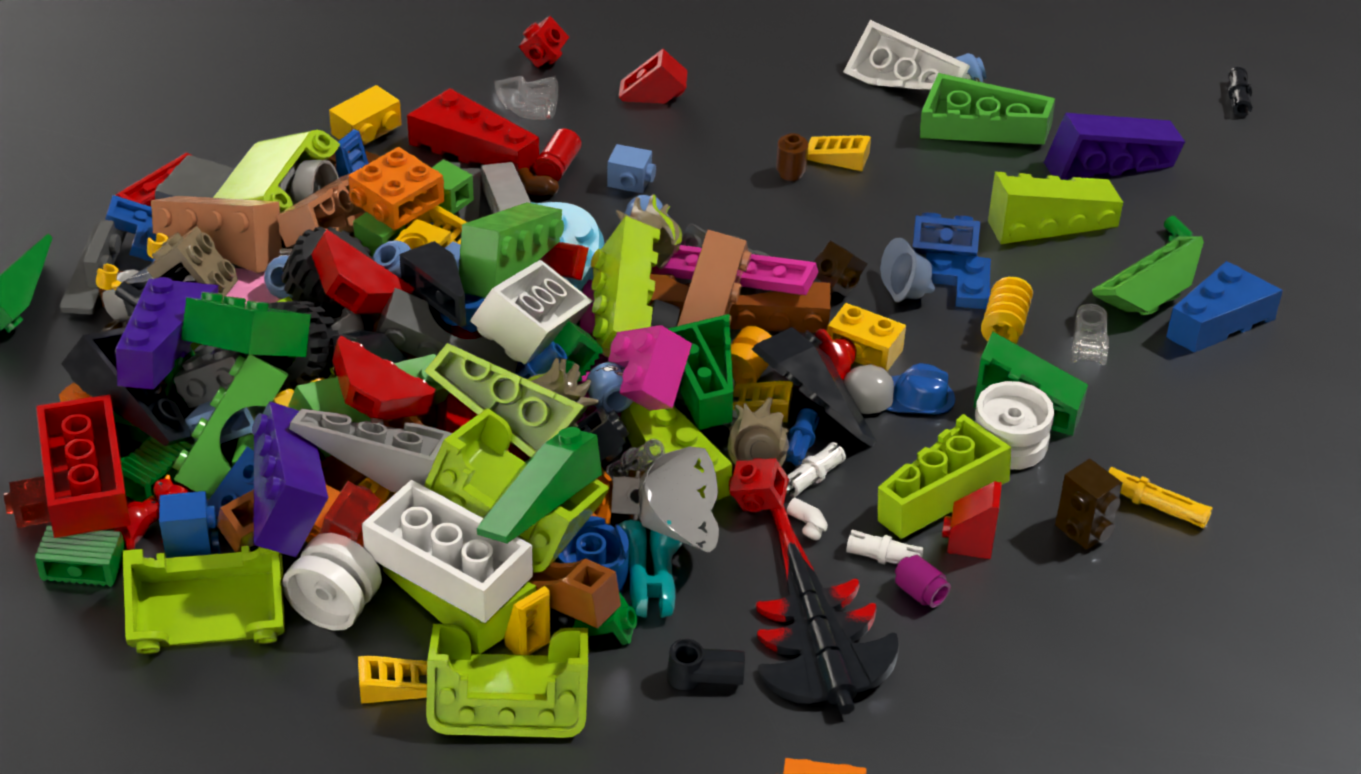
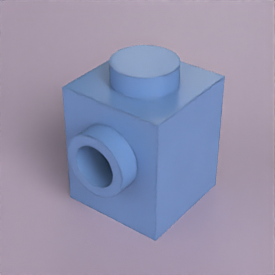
[607,144,656,194]

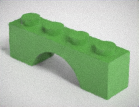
[353,160,474,257]
[172,354,288,499]

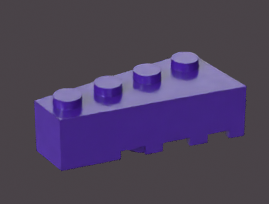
[1044,113,1185,180]
[116,277,218,389]
[252,401,328,557]

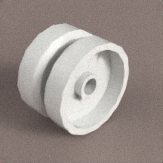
[975,381,1054,470]
[282,533,382,630]

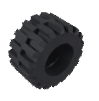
[281,227,372,318]
[242,301,339,391]

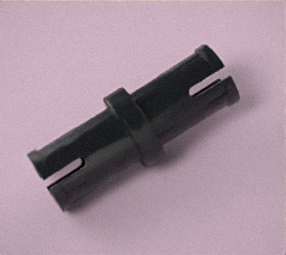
[1228,67,1253,116]

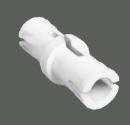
[786,442,846,497]
[846,529,924,565]

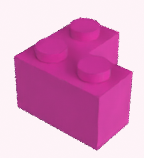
[608,325,692,411]

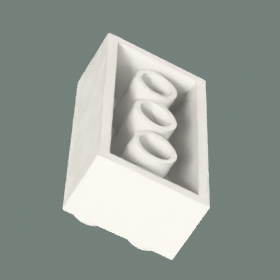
[470,260,593,364]
[362,480,533,623]

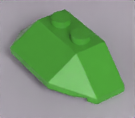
[1092,236,1204,315]

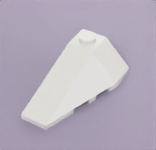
[843,20,970,90]

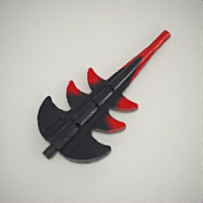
[756,506,899,715]

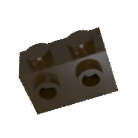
[1055,458,1122,549]

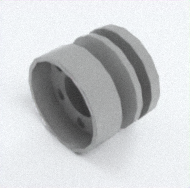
[278,160,339,205]

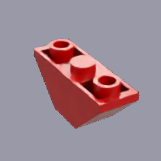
[311,229,415,314]
[332,336,436,420]

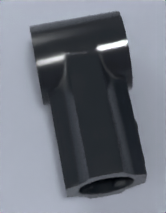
[667,639,745,690]

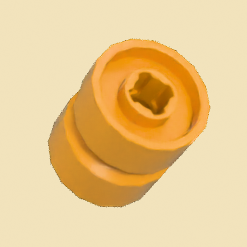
[731,326,772,384]

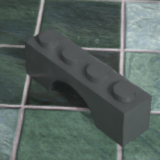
[376,288,518,374]

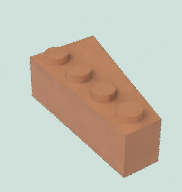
[276,173,366,247]
[151,196,282,273]
[677,229,752,326]

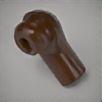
[517,168,559,197]

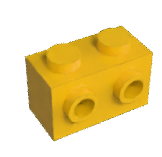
[329,85,402,146]
[827,303,906,371]

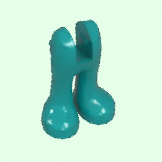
[619,520,682,618]

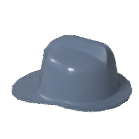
[880,238,935,302]

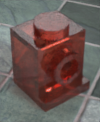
[3,476,51,528]

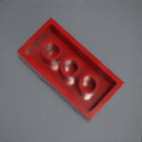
[36,394,131,538]

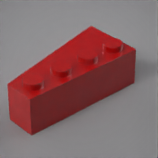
[407,88,539,172]

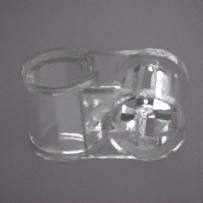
[1071,304,1109,366]

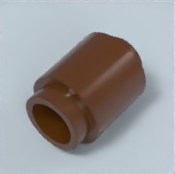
[776,133,808,181]

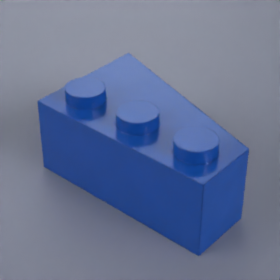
[1166,261,1283,353]

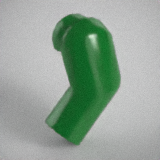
[1164,216,1193,243]

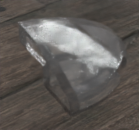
[495,75,559,120]

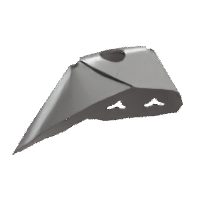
[638,447,719,553]

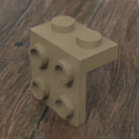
[146,226,238,298]

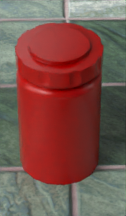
[533,128,582,182]

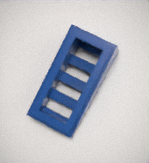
[335,129,369,178]

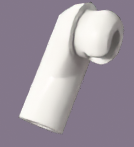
[787,497,828,541]

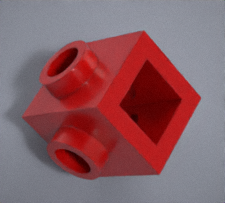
[518,16,569,68]
[729,458,789,512]

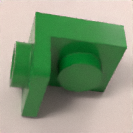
[573,592,637,645]

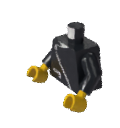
[96,233,197,316]

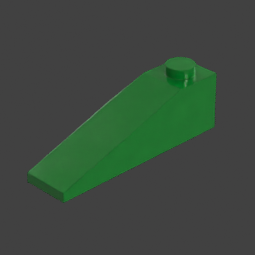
[0,233,53,333]
[476,427,602,544]

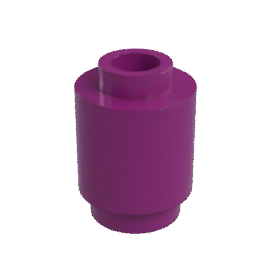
[895,555,951,608]

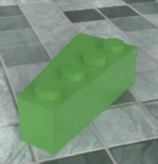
[459,202,564,298]

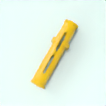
[1108,467,1213,529]

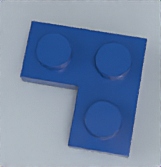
[105,195,157,262]
[926,252,991,310]

